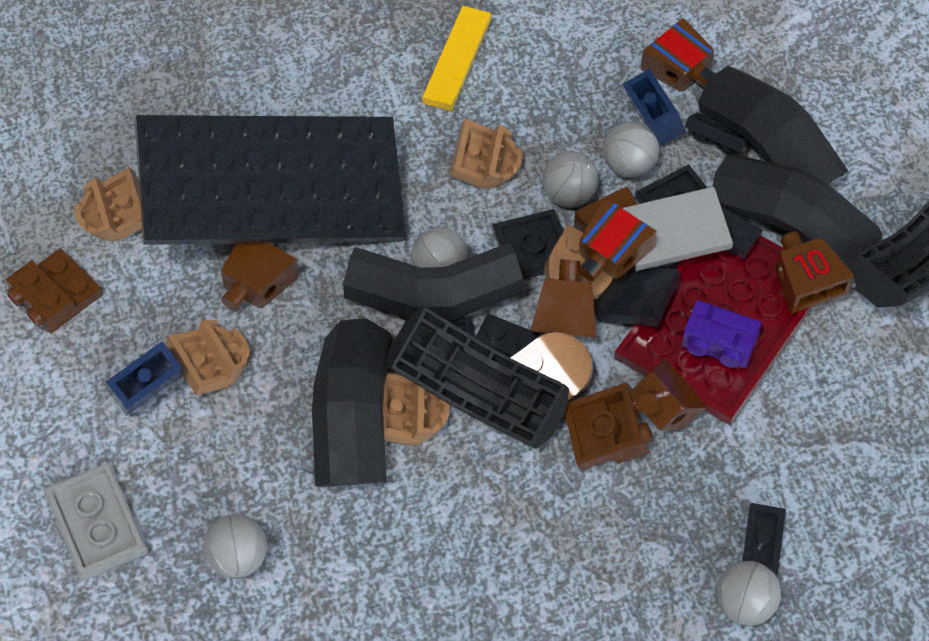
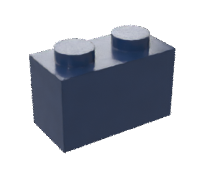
[622,68,686,147]
[106,341,183,416]

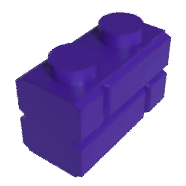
[681,300,762,368]

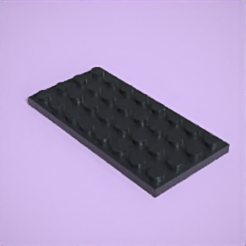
[135,115,406,245]

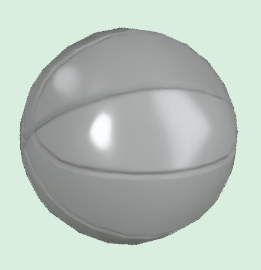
[603,121,660,178]
[542,151,598,208]
[411,227,469,268]
[203,514,267,578]
[716,561,781,626]

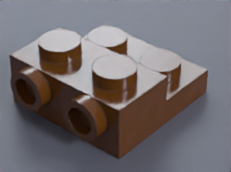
[5,248,103,334]
[565,382,654,470]

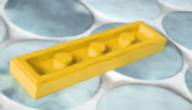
[422,6,491,112]

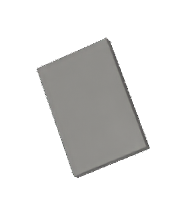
[623,187,733,271]
[43,462,148,582]

